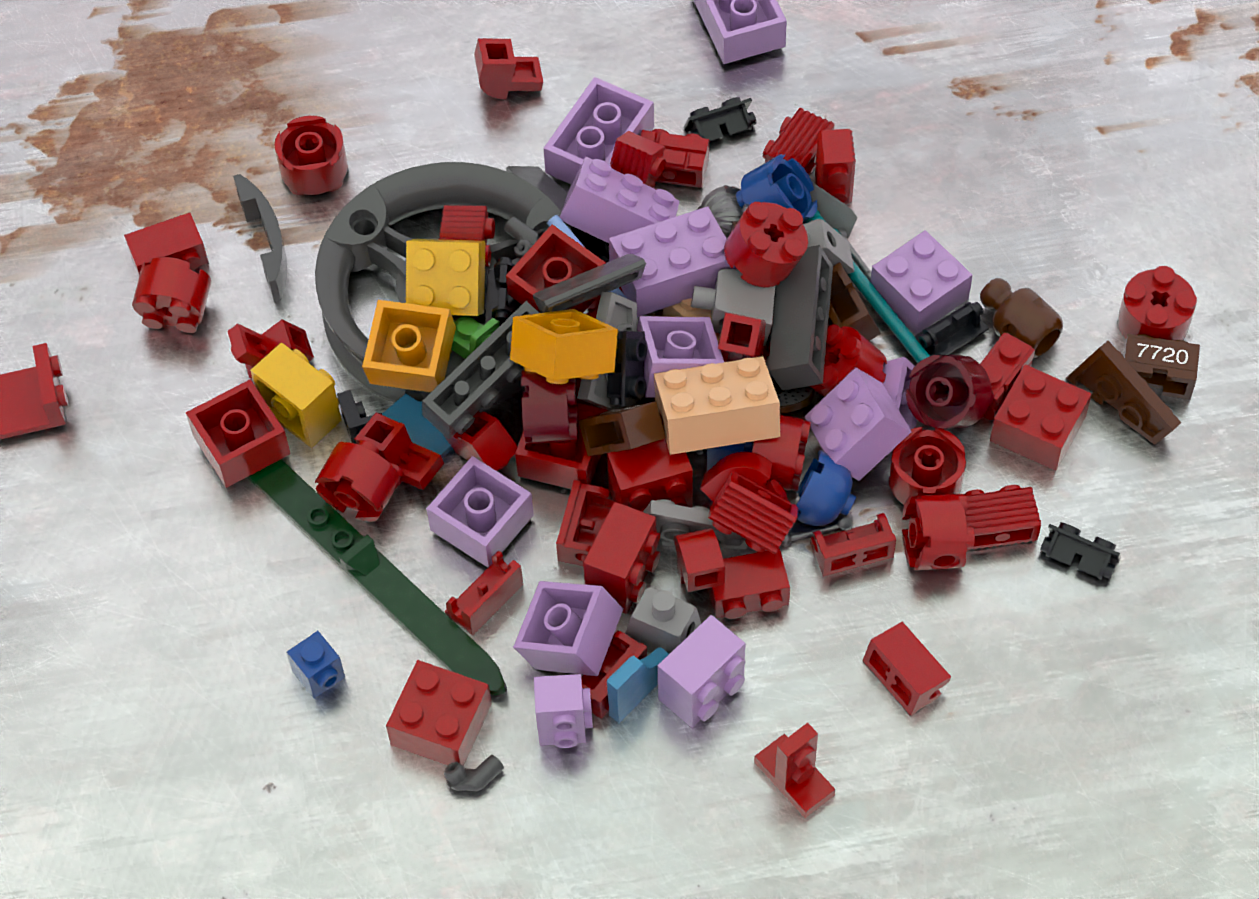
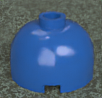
[796,450,856,526]

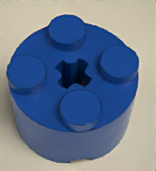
[736,154,818,221]

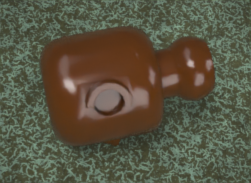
[980,278,1063,358]

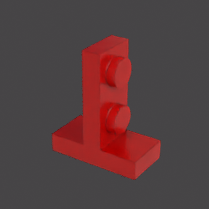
[754,722,836,818]

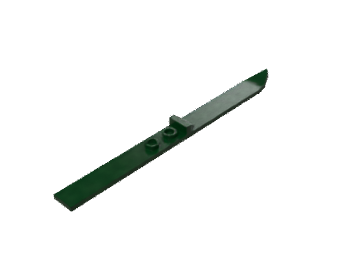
[247,459,507,695]

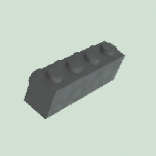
[765,245,833,391]
[422,301,539,439]

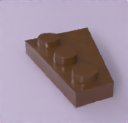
[1065,340,1181,445]

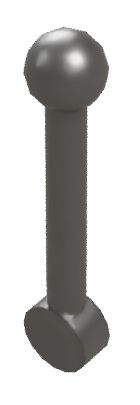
[837,227,871,281]
[781,517,853,546]

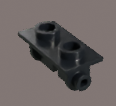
[683,97,757,142]
[485,257,522,326]
[914,302,989,356]
[607,331,647,406]
[1040,522,1121,580]

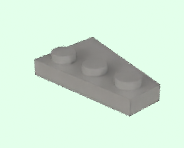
[577,292,637,410]
[643,499,748,549]

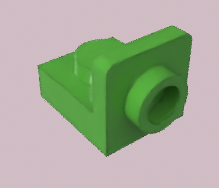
[451,316,500,359]

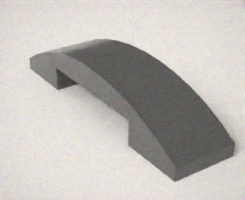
[233,174,287,302]

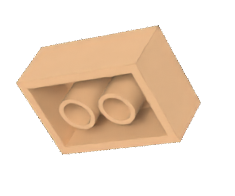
[654,356,780,455]

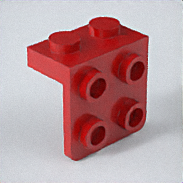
[0,343,68,439]

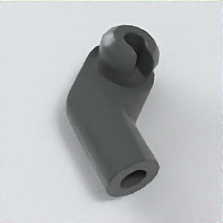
[505,217,539,260]
[444,754,504,791]

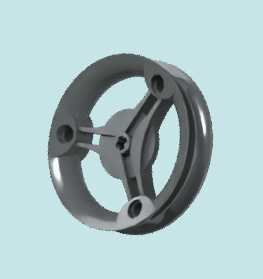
[315,162,572,408]

